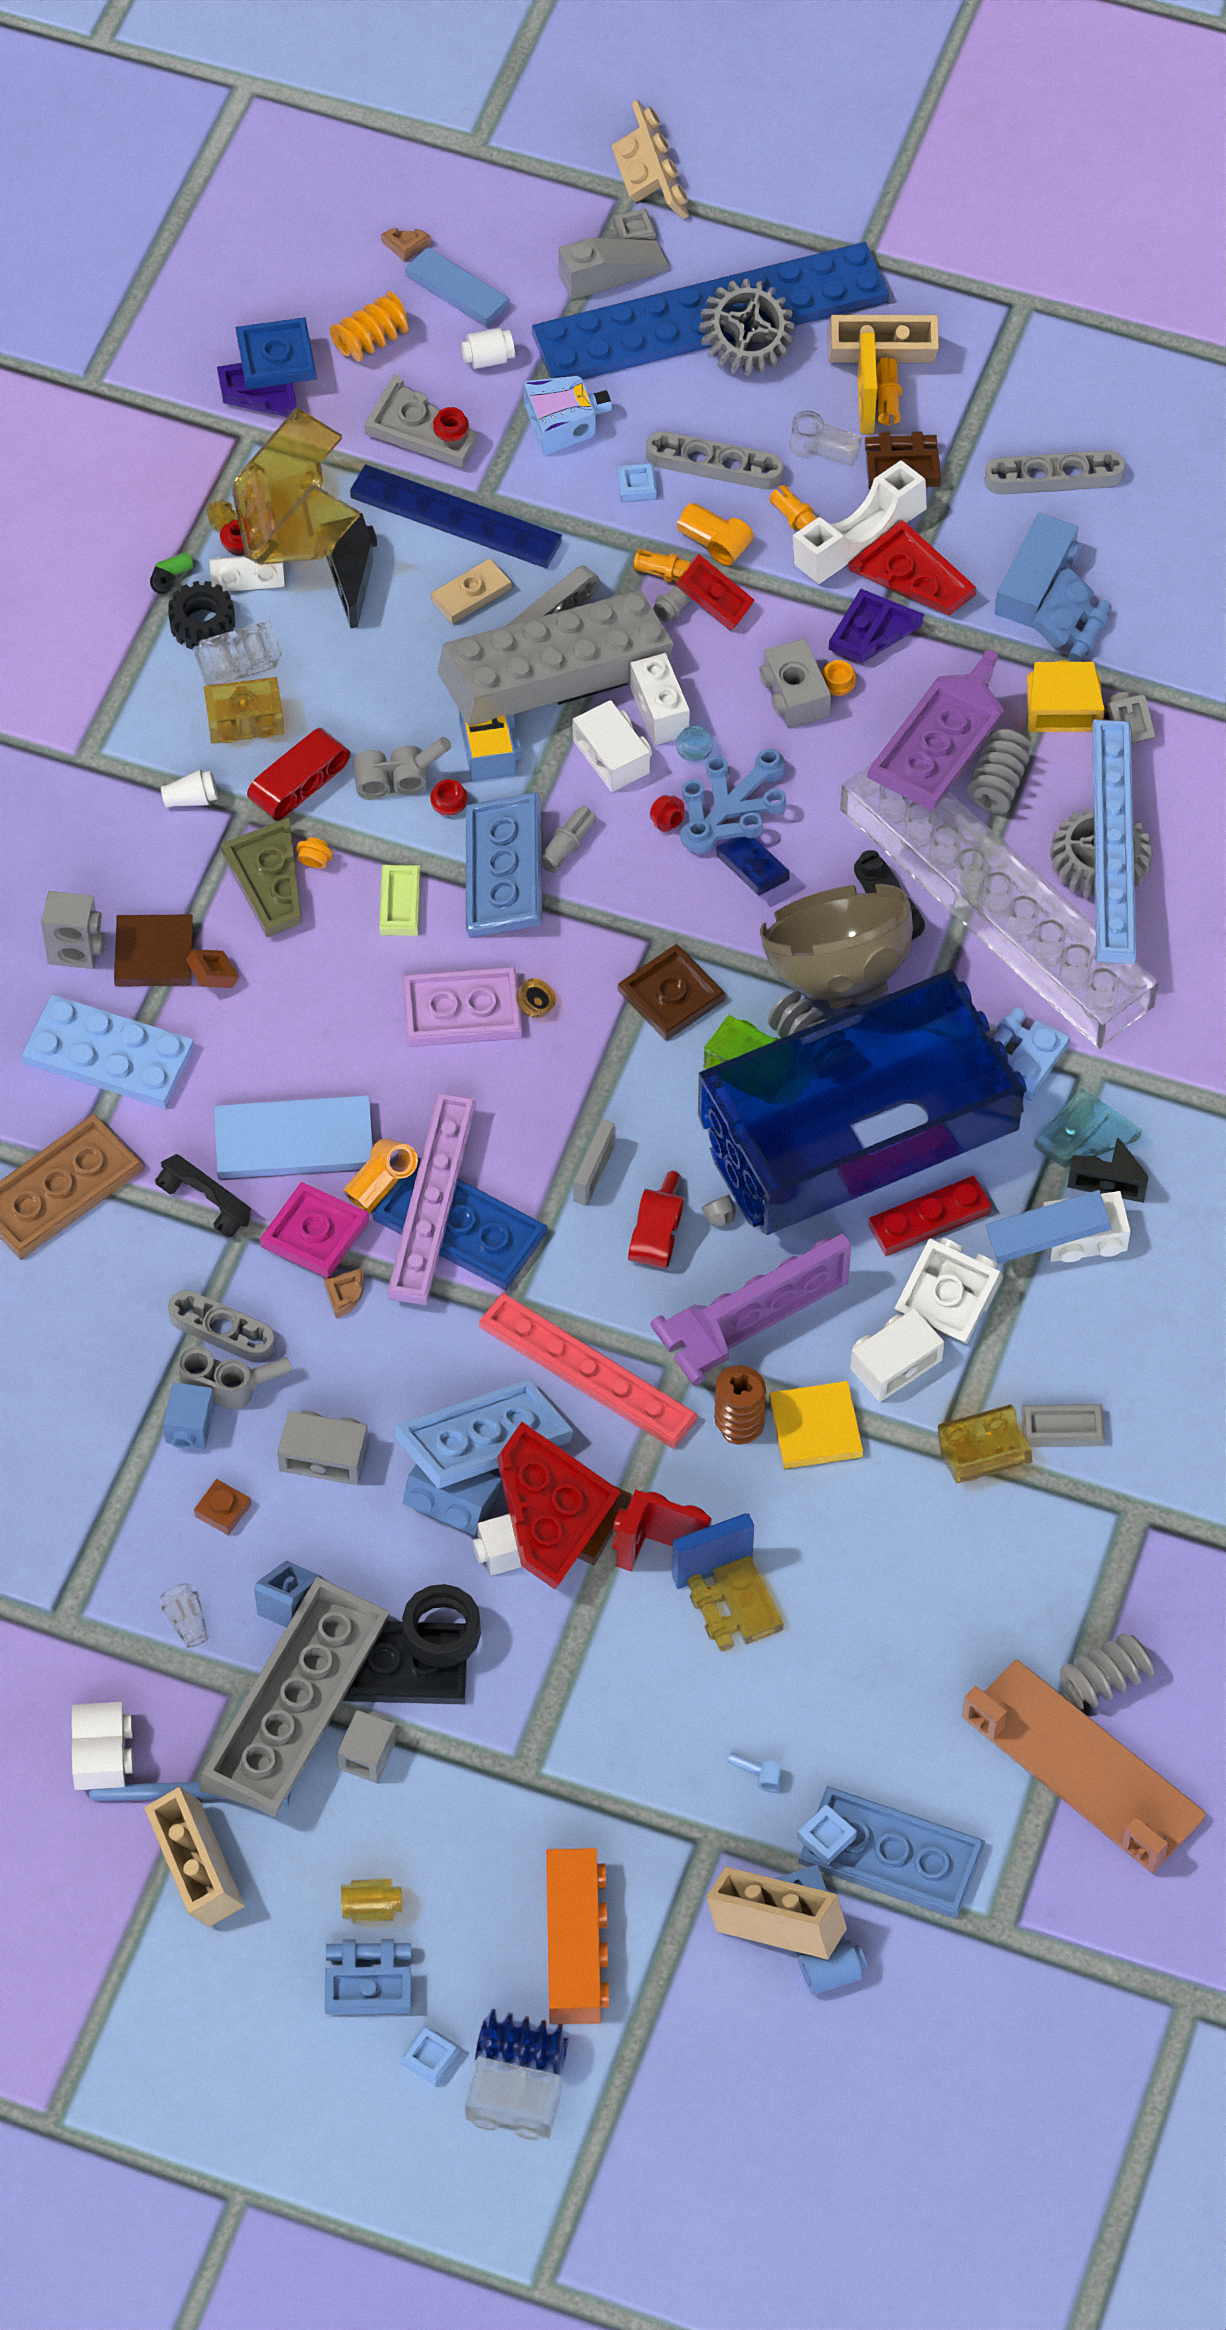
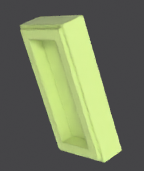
[379,865,420,936]

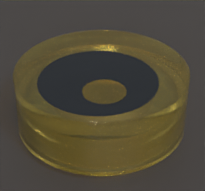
[516,978,556,1018]

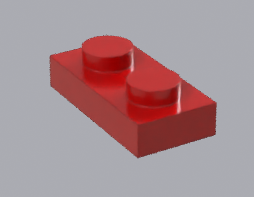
[674,554,755,631]

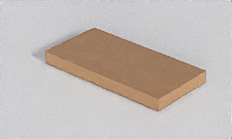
[0,1113,143,1260]

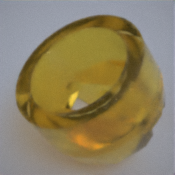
[206,500,236,531]

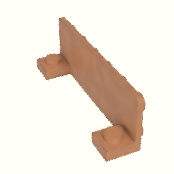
[962,1660,1206,1874]

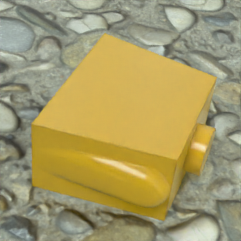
[1026,660,1104,732]

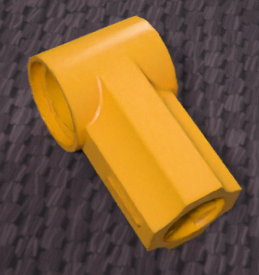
[677,503,754,566]
[343,1138,418,1214]

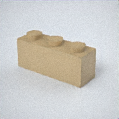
[827,315,939,363]
[144,1787,245,1927]
[706,1867,847,1960]

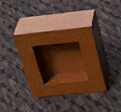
[186,949,239,988]
[194,1479,251,1536]

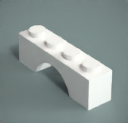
[792,460,927,584]

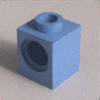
[163,1382,215,1450]

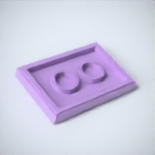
[402,966,522,1047]

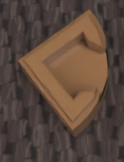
[381,228,431,262]
[324,1268,364,1319]

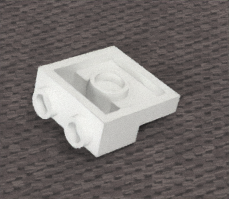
[894,1237,1003,1345]

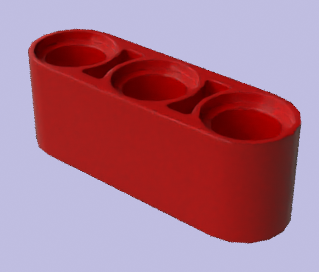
[247,728,350,821]

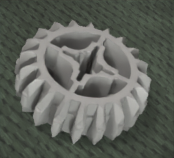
[699,278,795,376]
[1050,806,1153,900]

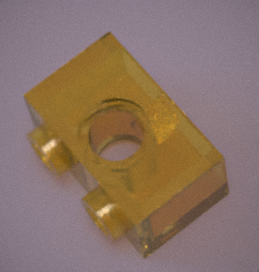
[203,677,284,744]

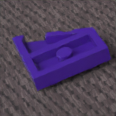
[217,363,299,419]
[828,589,924,663]

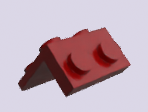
[612,1489,712,1572]

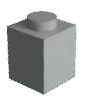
[337,1710,396,1783]

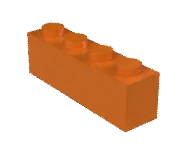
[546,1848,609,2025]

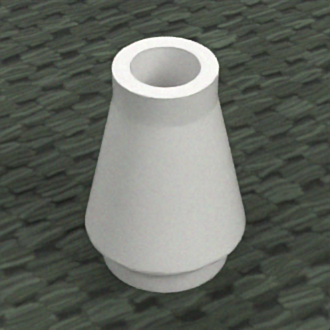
[161,769,218,808]

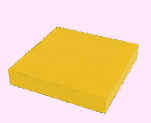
[857,333,877,435]
[769,1381,863,1469]

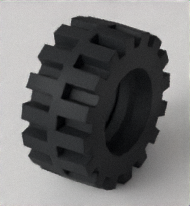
[168,581,235,651]

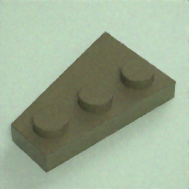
[220,817,301,937]

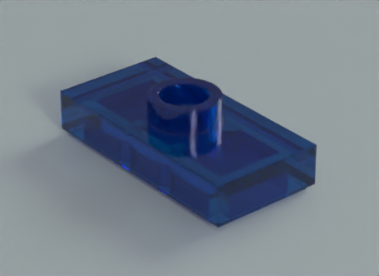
[716,836,790,896]

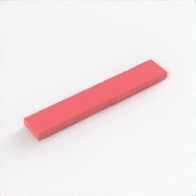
[479,1292,698,1449]

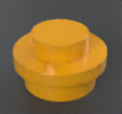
[821,660,857,696]
[296,837,334,869]

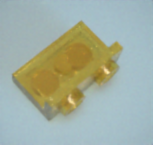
[937,1404,1033,1484]

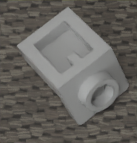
[1104,691,1156,744]

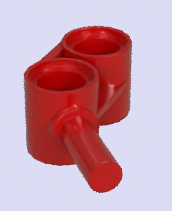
[628,1171,684,1269]

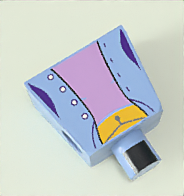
[523,376,612,456]

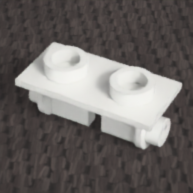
[209,552,285,592]

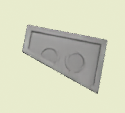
[364,373,477,468]

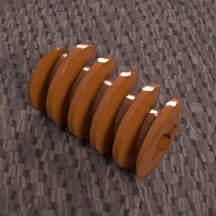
[714,1365,767,1445]

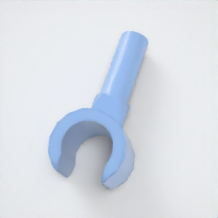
[728,1753,783,1793]

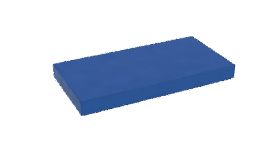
[373,1157,547,1291]

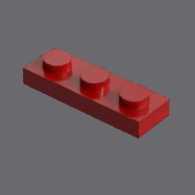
[868,1175,992,1257]

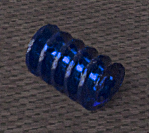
[475,2008,569,2079]

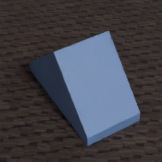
[254,1561,322,1628]

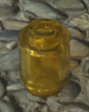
[341,1878,402,1923]

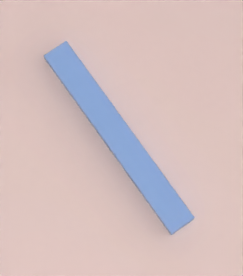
[1092,720,1136,964]

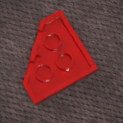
[497,1422,621,1590]

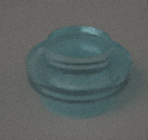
[676,726,713,762]

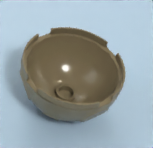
[760,884,913,1008]

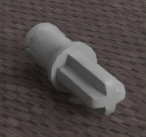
[542,806,596,873]

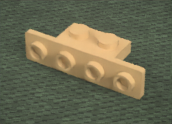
[611,100,689,219]

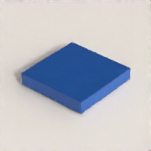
[235,317,317,389]
[672,1513,754,1589]

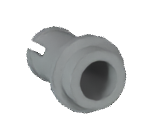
[653,586,693,622]

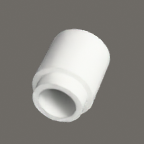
[461,328,515,369]

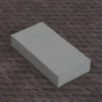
[573,1119,615,1206]
[1021,1404,1105,1447]

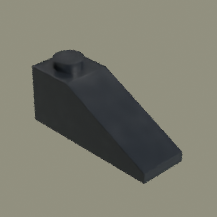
[320,513,377,629]

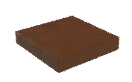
[114,914,193,986]
[618,944,725,1041]

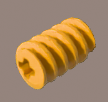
[330,291,409,362]

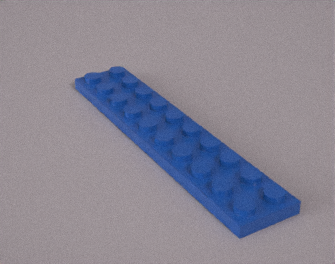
[532,242,889,379]

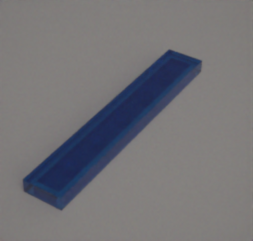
[350,464,562,569]

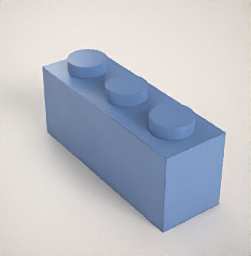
[995,512,1082,628]

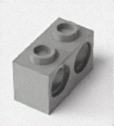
[41,891,105,969]

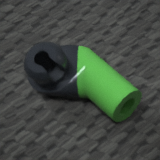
[150,552,194,594]

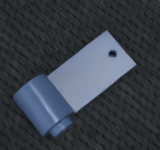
[774,1865,867,1995]

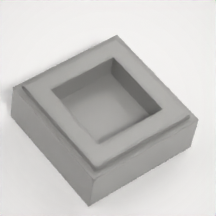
[613,208,656,241]

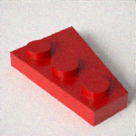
[848,520,976,616]

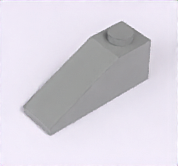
[559,237,669,300]

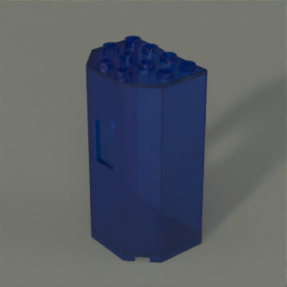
[698,969,1027,1235]

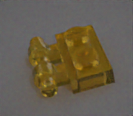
[687,1556,783,1652]

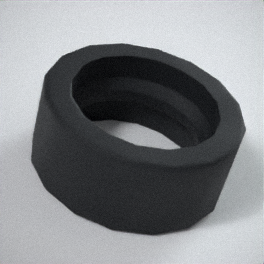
[402,1584,481,1668]

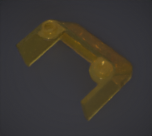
[232,407,360,565]

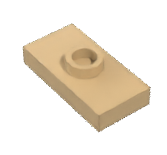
[431,559,512,624]

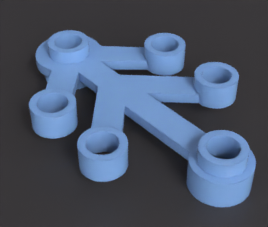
[680,749,787,855]

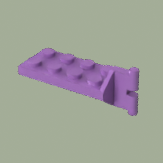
[867,650,1004,811]
[650,1233,852,1386]

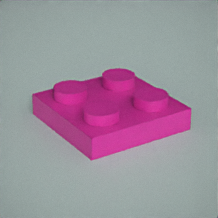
[260,1182,369,1278]

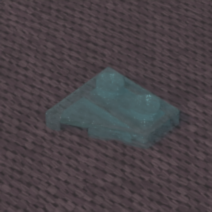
[1034,1088,1142,1168]

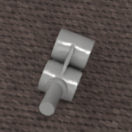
[353,737,451,800]
[178,1346,292,1410]

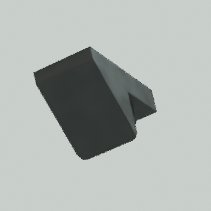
[1067,1138,1149,1203]

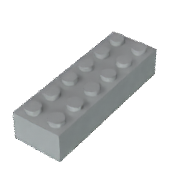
[437,590,674,727]

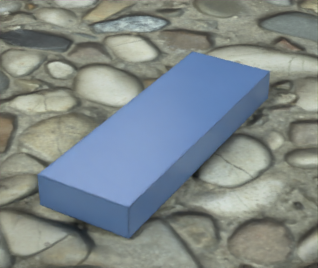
[405,247,509,327]
[985,1190,1112,1264]

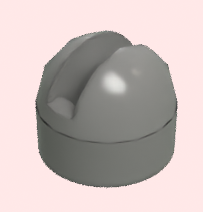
[701,1194,736,1227]

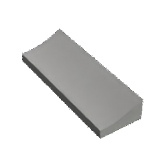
[199,1577,390,1817]

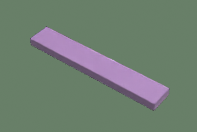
[388,1092,476,1306]

